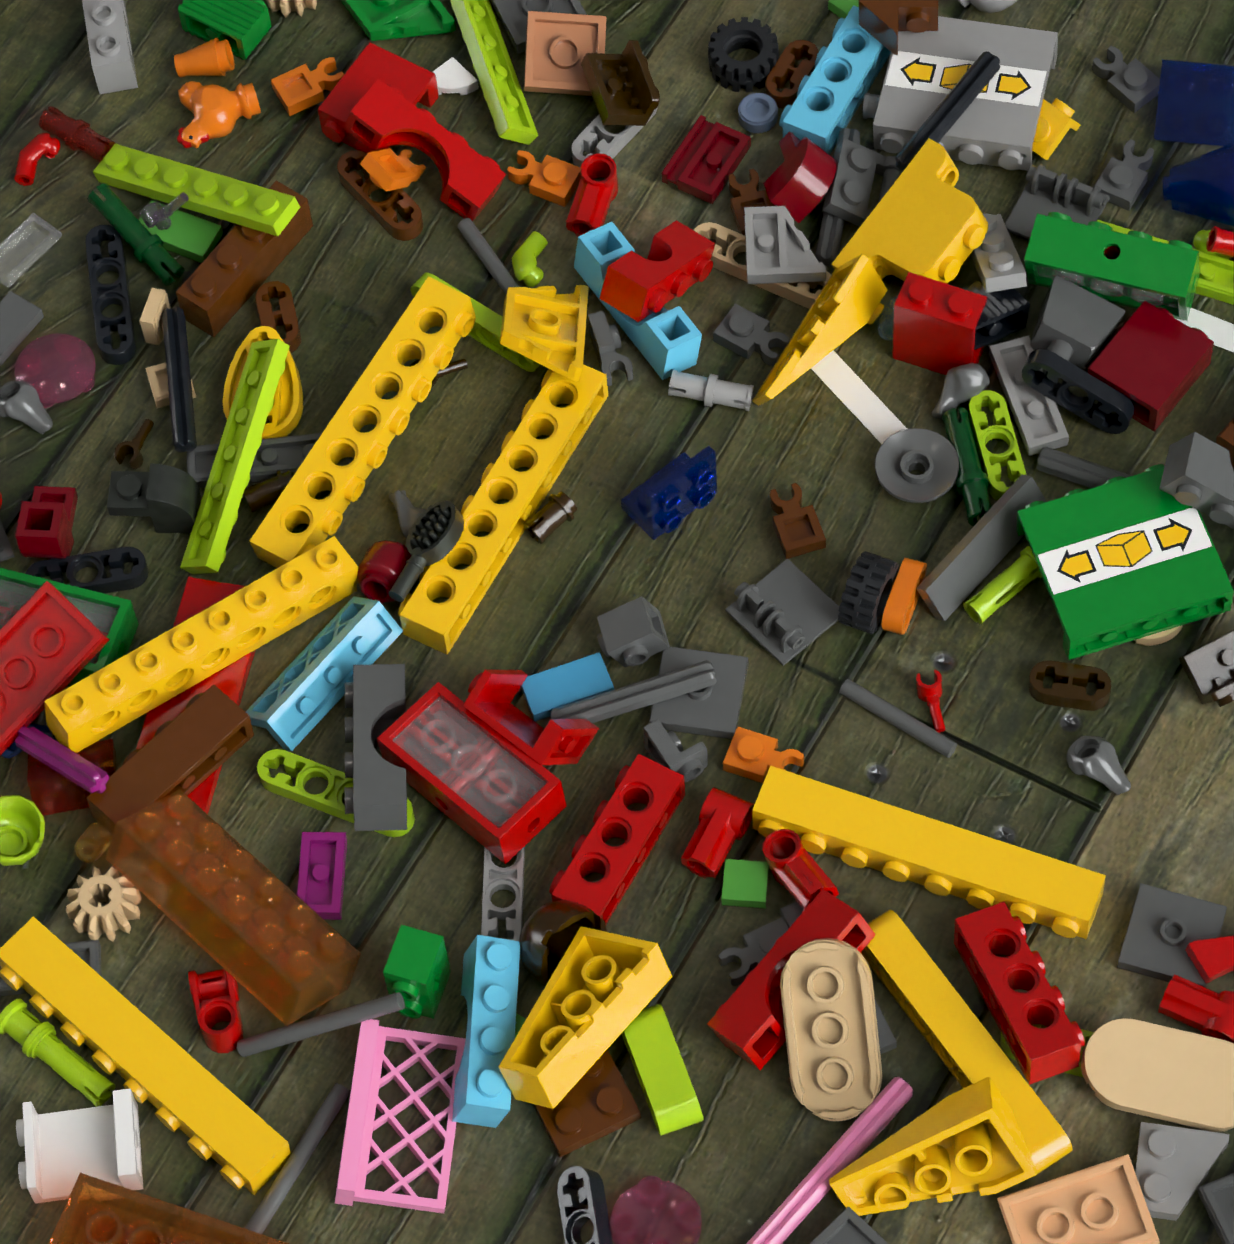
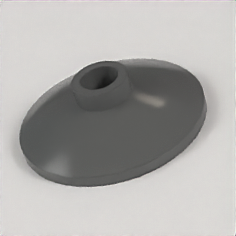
[875,428,959,503]

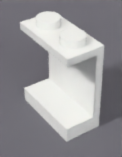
[16,1088,143,1204]

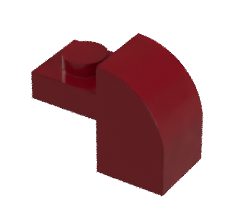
[763,131,837,223]
[15,486,78,559]

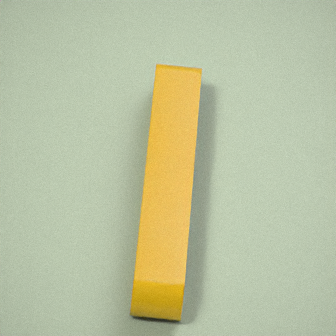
[861,909,1073,1177]

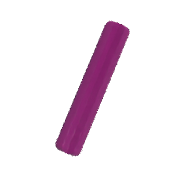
[15,726,109,793]

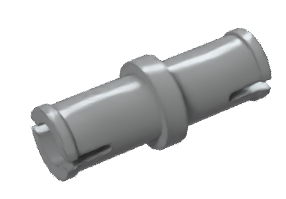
[668,369,754,411]

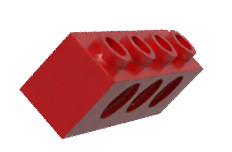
[549,753,686,925]
[954,902,1085,1085]

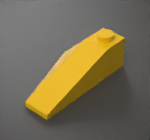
[752,254,887,406]
[829,1076,1037,1216]

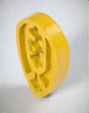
[223,326,303,439]

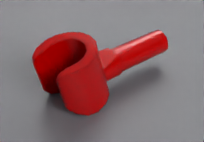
[916,670,946,733]

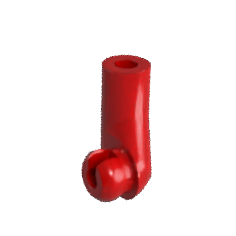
[14,133,61,186]

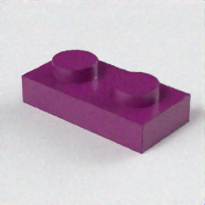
[296,832,347,920]

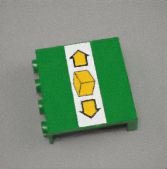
[1016,464,1234,660]

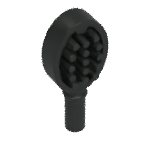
[389,500,464,602]

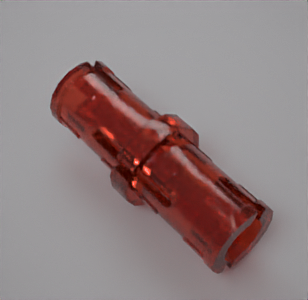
[39,106,115,162]

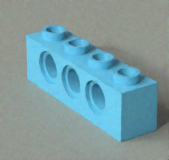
[779,5,891,155]

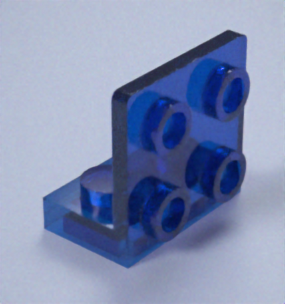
[1154,60,1234,147]
[621,446,717,540]

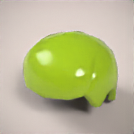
[0,795,45,866]

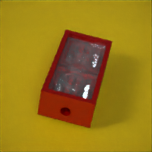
[377,682,567,865]

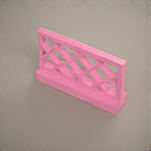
[334,1019,466,1214]

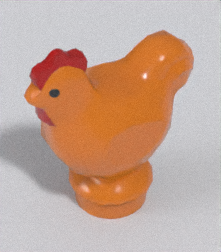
[177,81,261,149]

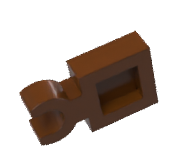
[729,169,775,235]
[770,483,826,559]

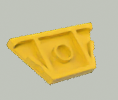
[500,285,589,382]

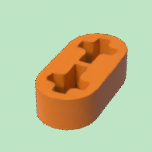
[881,558,927,635]

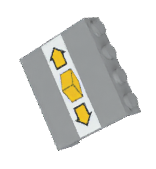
[873,16,1058,171]

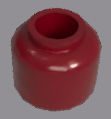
[357,540,411,603]

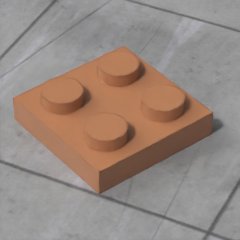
[524,11,606,96]

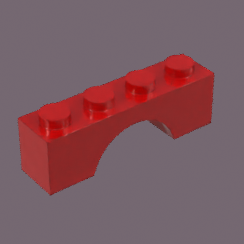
[344,78,506,221]
[707,889,876,1071]

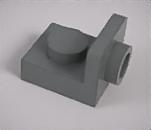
[643,719,708,782]

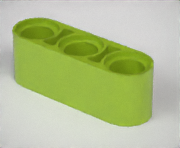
[621,1003,704,1136]

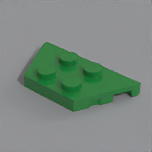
[340,0,456,41]

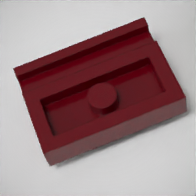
[661,115,751,204]

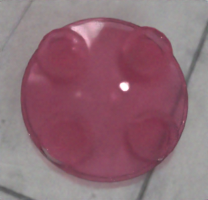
[15,333,96,408]
[610,1176,702,1244]

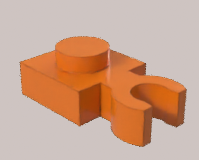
[271,57,344,116]
[360,148,427,192]
[507,150,581,207]
[723,726,804,783]

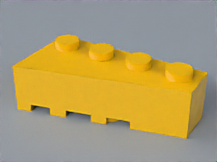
[498,926,672,1109]

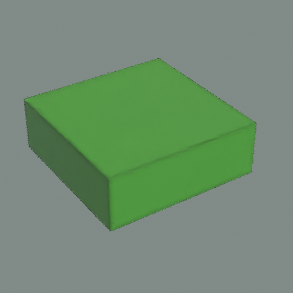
[721,859,769,908]

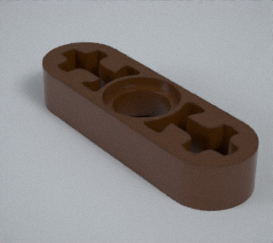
[337,150,423,241]

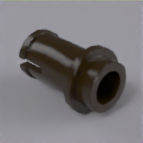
[244,469,292,513]
[523,491,577,544]

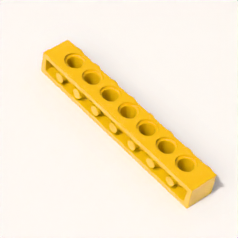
[249,276,476,568]
[398,364,608,655]
[44,536,358,753]

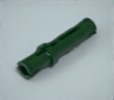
[87,183,185,286]
[942,408,991,526]

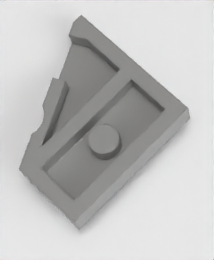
[744,206,826,284]
[1135,1122,1229,1221]

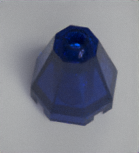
[1163,143,1234,226]

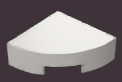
[433,57,479,96]

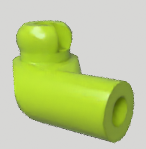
[512,231,548,287]

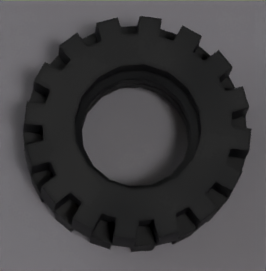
[708,17,779,92]
[838,551,899,634]

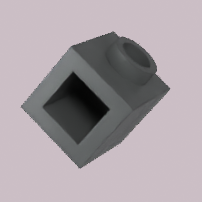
[597,596,670,667]

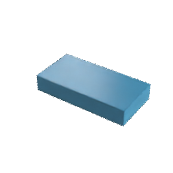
[521,652,614,721]

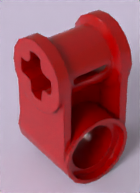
[188,962,244,1053]

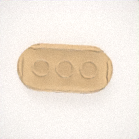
[780,938,882,1121]
[1081,1018,1234,1132]

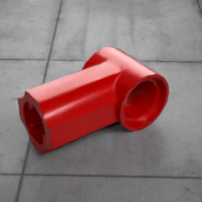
[566,153,619,237]
[681,787,754,879]
[762,829,839,909]
[1158,974,1234,1043]

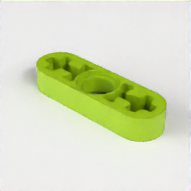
[969,390,1026,501]

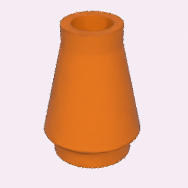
[174,38,235,78]

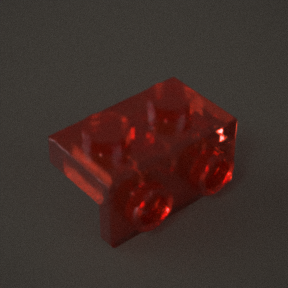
[27,739,116,816]

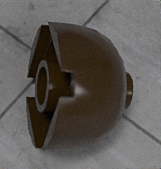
[519,900,607,986]

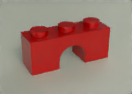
[599,220,716,322]

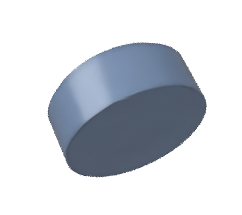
[738,93,778,133]

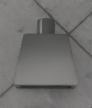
[1030,275,1126,370]

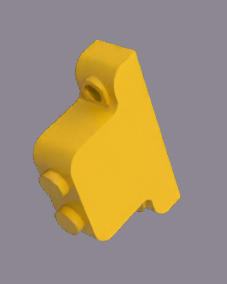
[831,138,988,284]

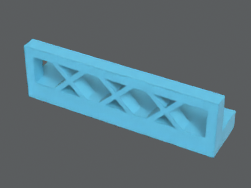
[246,596,403,751]

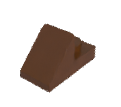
[859,0,938,55]

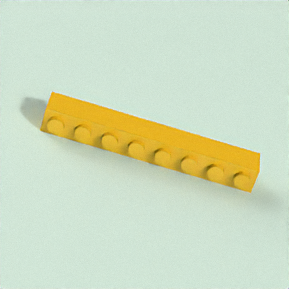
[752,766,1106,939]
[0,916,291,1195]

